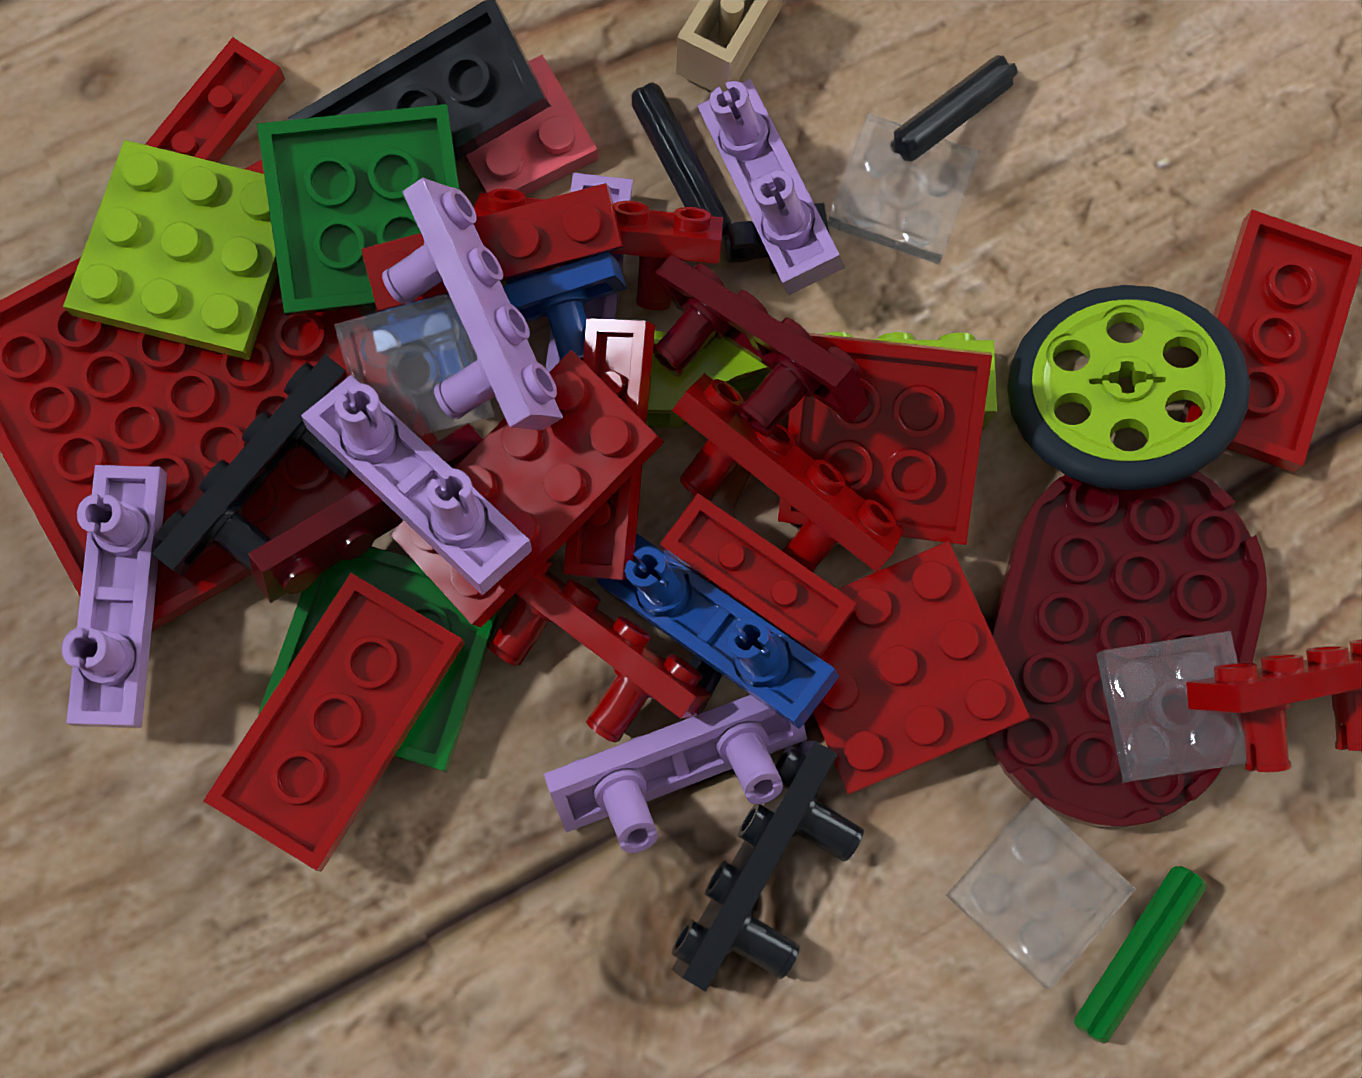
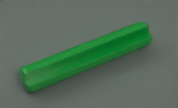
[1074,866,1206,1044]

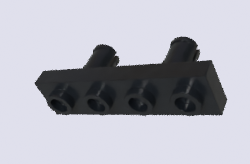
[152,354,353,577]
[671,741,864,992]

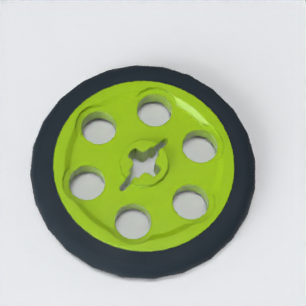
[1007,285,1250,491]

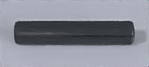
[890,55,1018,162]
[631,82,732,238]

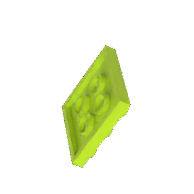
[63,140,278,360]

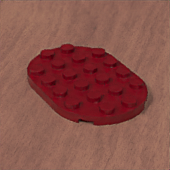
[986,471,1267,828]

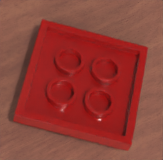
[778,333,992,545]
[813,541,1030,796]

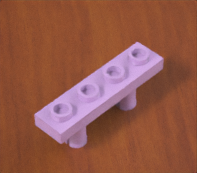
[697,79,845,296]
[382,178,563,430]
[301,375,532,595]
[62,465,167,728]
[544,695,807,853]

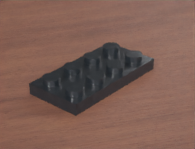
[288,0,551,162]

